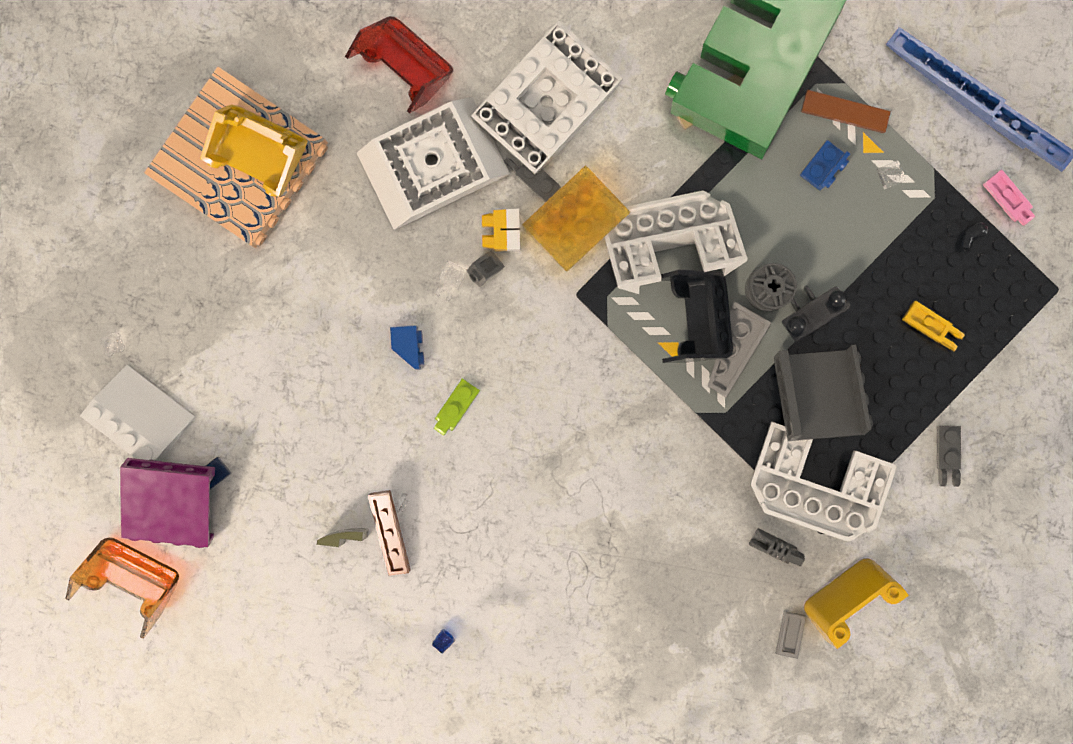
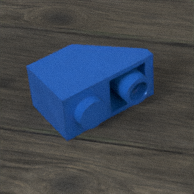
[390,326,424,370]

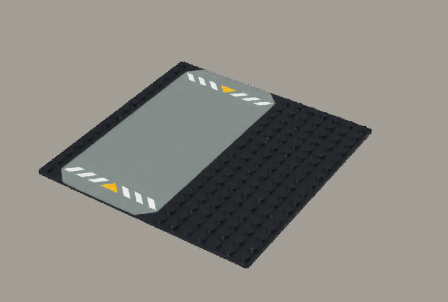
[576,56,1059,534]

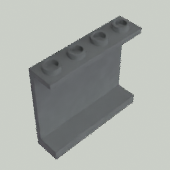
[774,345,873,441]

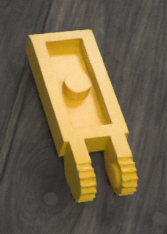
[902,301,965,351]

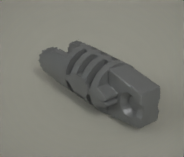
[749,528,805,567]

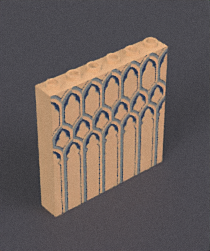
[144,67,328,248]

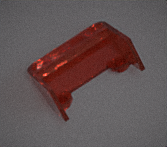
[345,16,453,114]

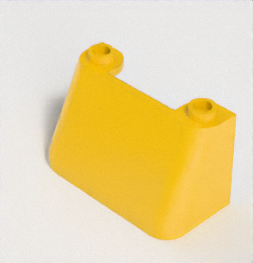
[200,105,308,197]
[804,558,909,649]

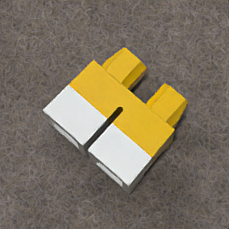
[482,208,520,252]

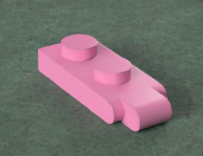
[982,170,1035,226]

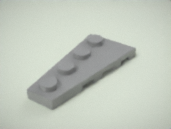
[708,301,771,398]

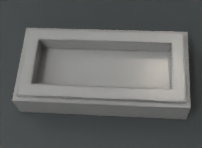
[775,611,806,659]

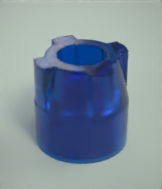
[432,629,455,654]

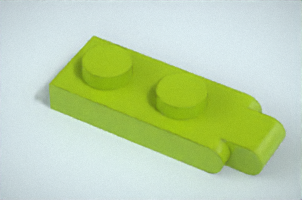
[433,378,480,436]

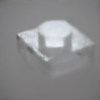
[876,160,907,190]

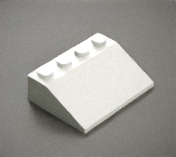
[80,365,196,461]

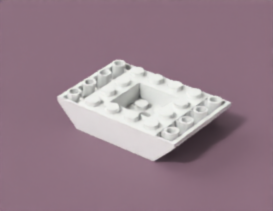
[471,21,623,174]
[357,97,510,230]

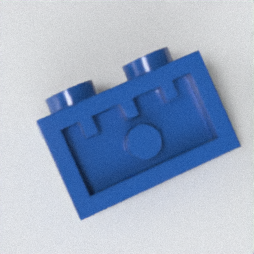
[800,140,851,191]

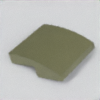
[316,528,369,547]

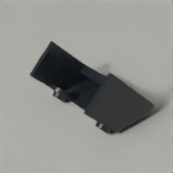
[661,270,733,363]

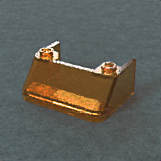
[65,537,179,639]

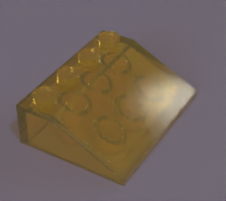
[522,165,631,272]

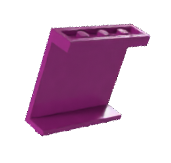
[120,458,215,548]

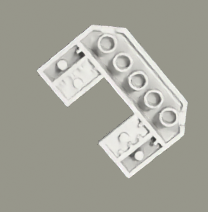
[603,191,748,294]
[750,422,897,542]

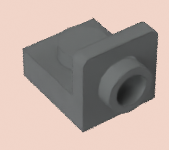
[467,250,505,287]

